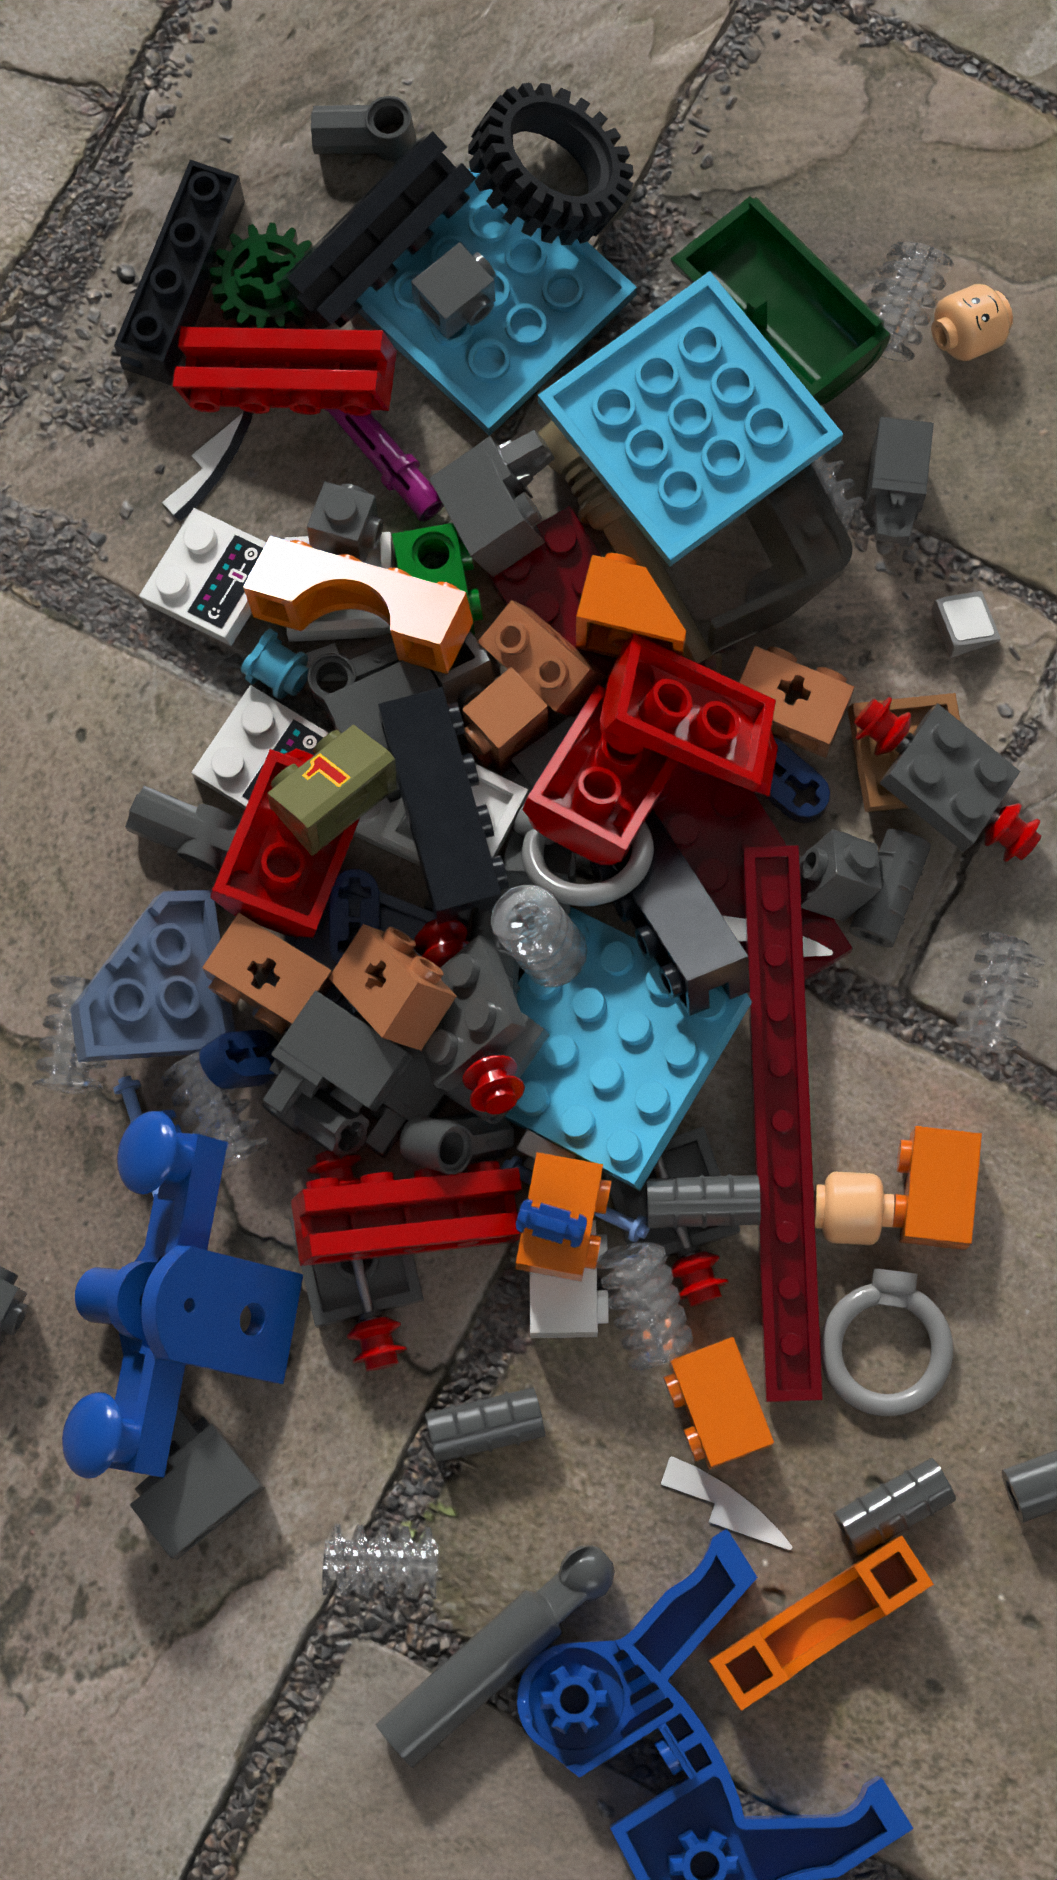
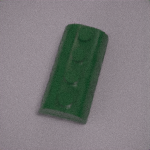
[671,196,891,406]

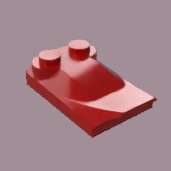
[600,633,778,796]
[522,685,679,865]
[210,748,361,938]

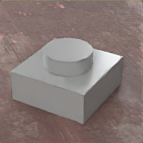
[517,1130,578,1172]

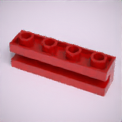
[173,327,397,416]
[291,1161,522,1266]

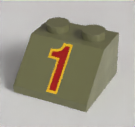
[267,724,397,856]

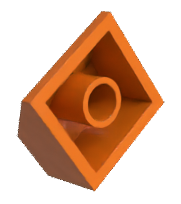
[576,553,687,658]

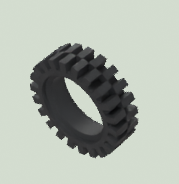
[468,83,634,245]

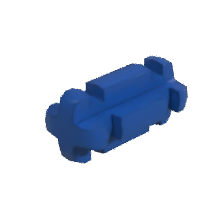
[516,1199,587,1248]

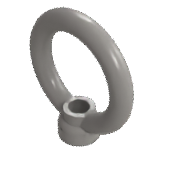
[514,805,654,906]
[820,1269,953,1417]

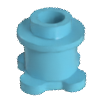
[241,628,309,699]

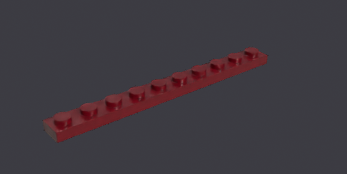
[742,845,823,1402]

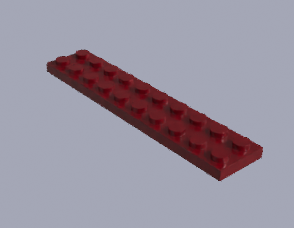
[480,506,853,980]

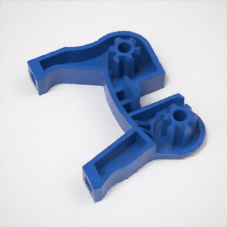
[517,1529,914,1880]

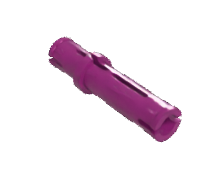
[324,409,444,522]

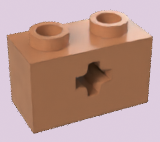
[477,600,607,717]
[739,646,855,758]
[462,667,548,776]
[202,913,333,1035]
[329,924,457,1051]

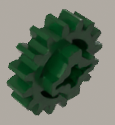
[210,222,313,329]

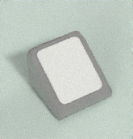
[931,591,1001,658]

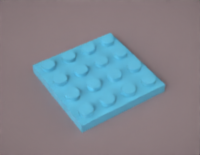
[357,169,637,436]
[538,271,843,567]
[505,907,752,1191]

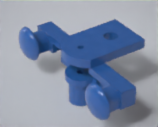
[62,1111,303,1479]

